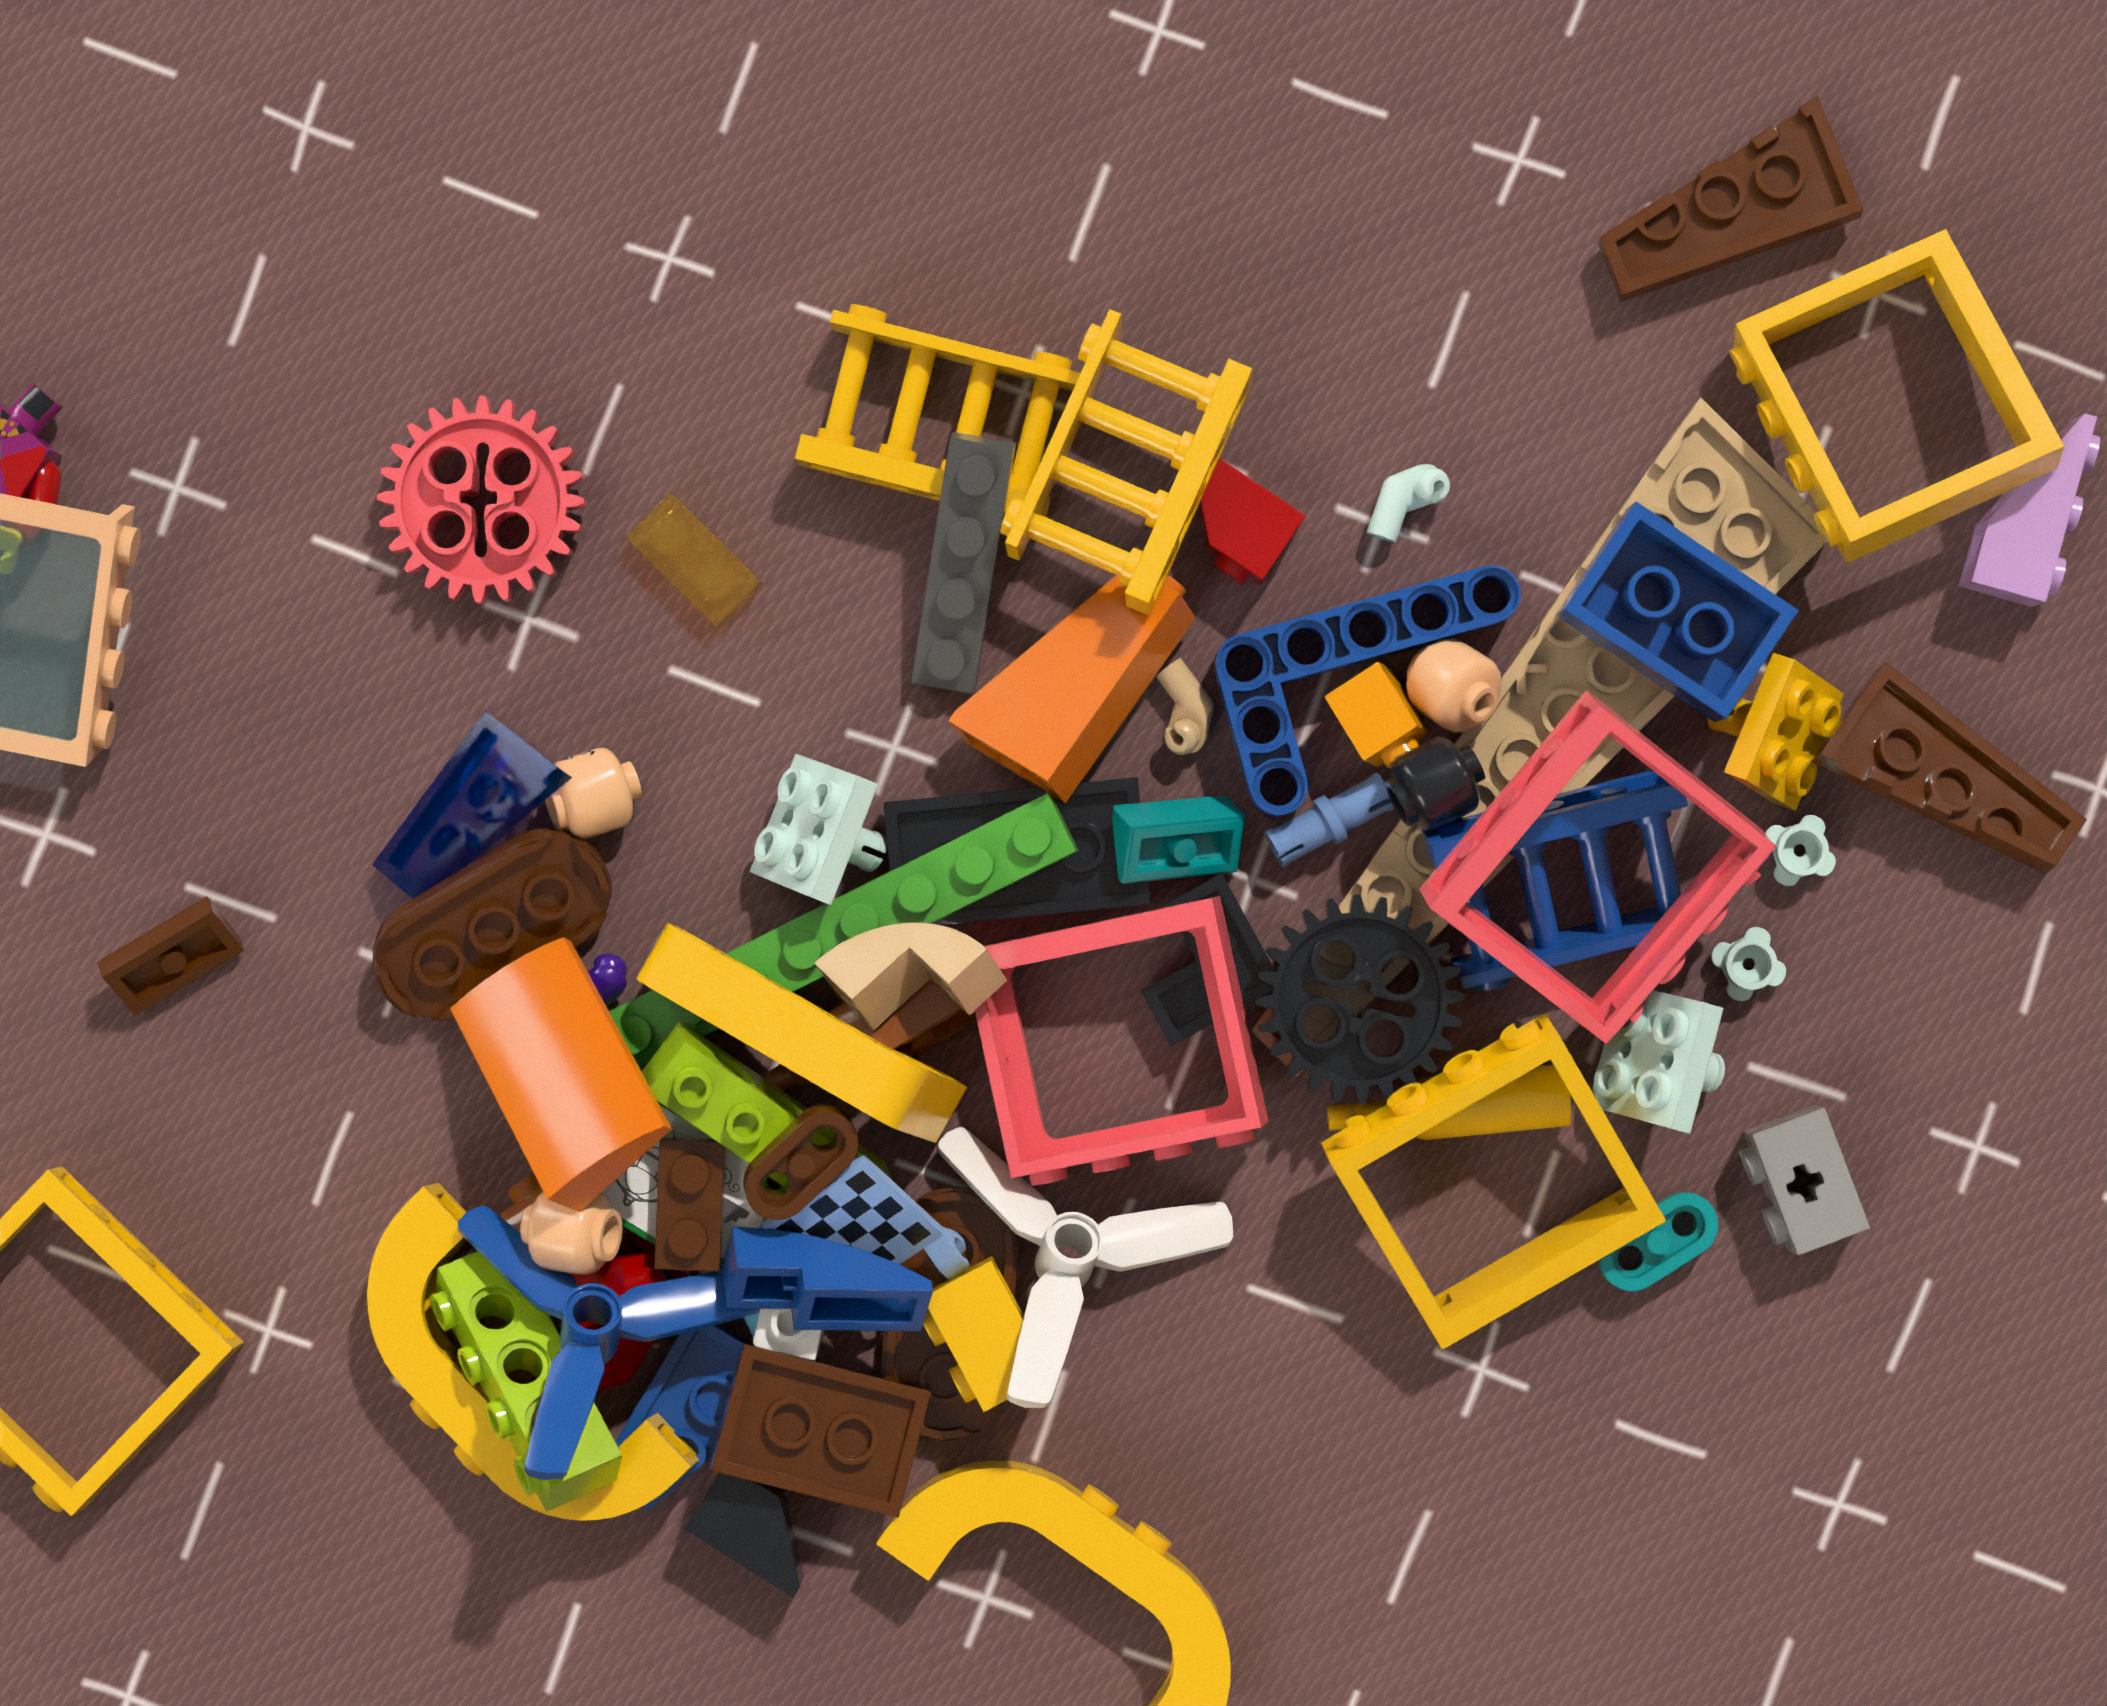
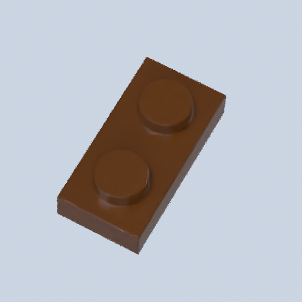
[97,896,245,1016]
[654,1137,726,1271]

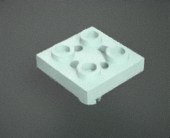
[749,754,887,905]
[1592,990,1725,1134]

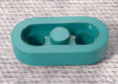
[1597,1191,1718,1291]

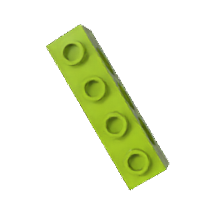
[642,1021,892,1186]
[430,1251,622,1512]

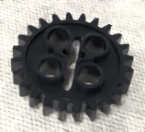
[1254,895,1465,1104]

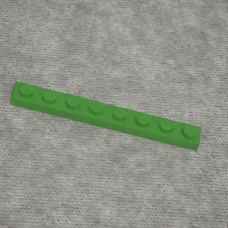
[609,793,1079,1069]

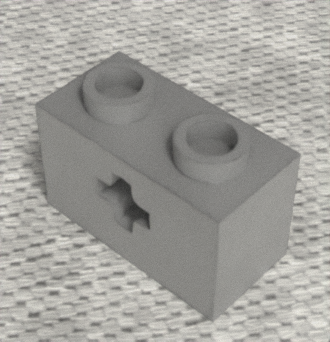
[1739,1105,1870,1255]

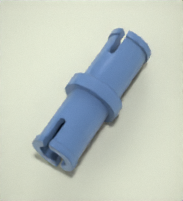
[1264,772,1394,868]

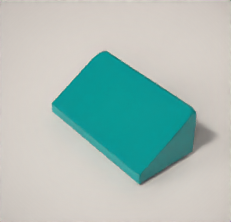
[1112,795,1245,884]

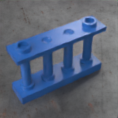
[1421,770,1688,991]

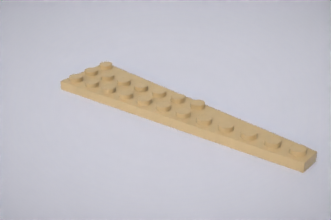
[1250,397,1828,1076]

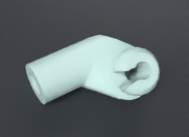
[1366,464,1450,543]

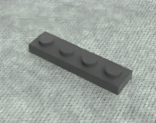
[911,432,1016,694]

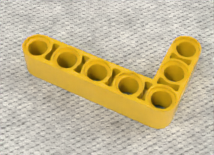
[636,922,968,1143]

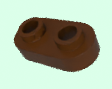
[743,1105,858,1220]

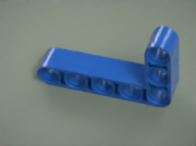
[1214,565,1521,817]

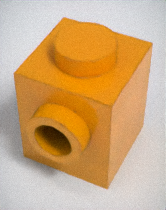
[1324,662,1431,768]

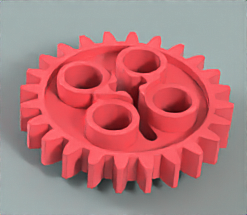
[377,395,587,605]

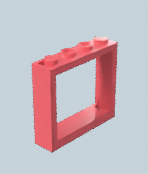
[1419,690,1776,1044]

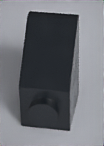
[685,1473,804,1598]

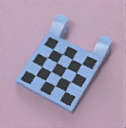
[761,1154,970,1332]

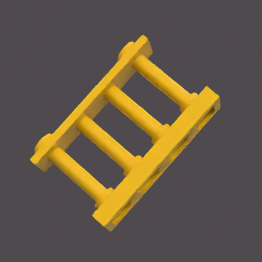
[795,304,1081,517]
[1000,309,1253,616]

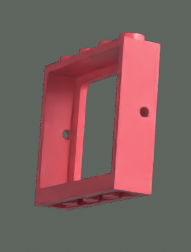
[975,896,1269,1186]

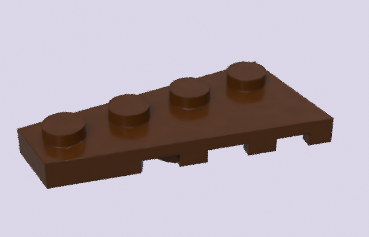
[1598,96,1863,302]
[1811,662,2087,873]

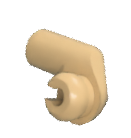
[1155,657,1214,755]

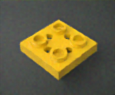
[1708,653,1844,811]

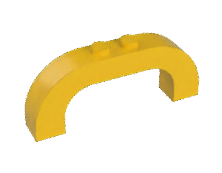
[367,1183,699,1521]
[876,1460,1231,1706]

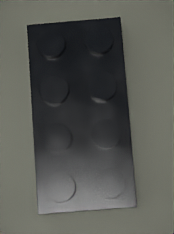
[883,777,1150,925]

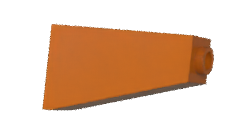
[948,575,1196,804]

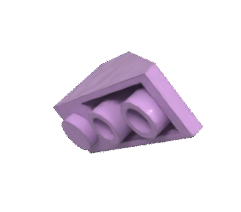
[1959,413,2101,607]

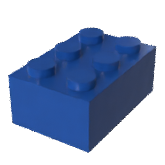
[1555,501,1799,722]

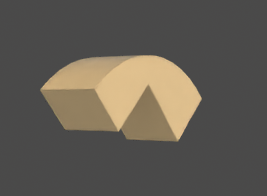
[814,923,1007,1031]

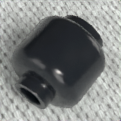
[1384,736,1486,831]

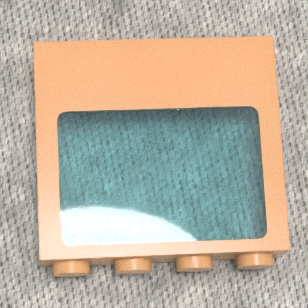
[0,493,141,767]

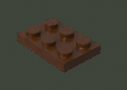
[709,1343,931,1518]

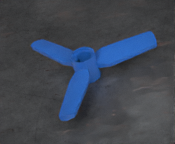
[457,1206,761,1480]

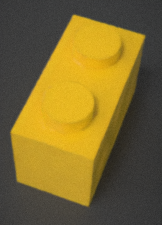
[923,1256,1024,1412]

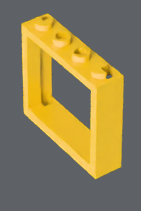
[1728,229,2064,564]
[1321,1013,1666,1350]
[0,1166,245,1516]

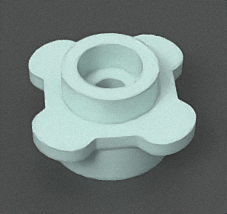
[1765,815,1836,886]
[1711,927,1786,1001]

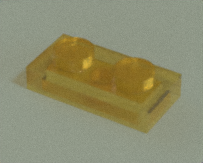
[626,492,762,628]

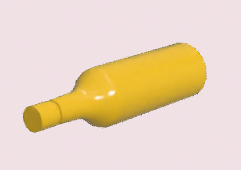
[1327,1064,1572,1140]

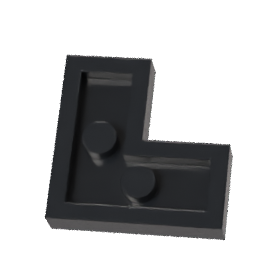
[1141,873,1276,1047]

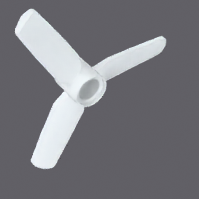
[937,1127,1233,1408]

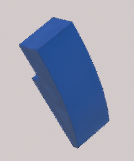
[722,1226,933,1331]

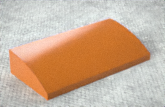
[450,937,672,1212]

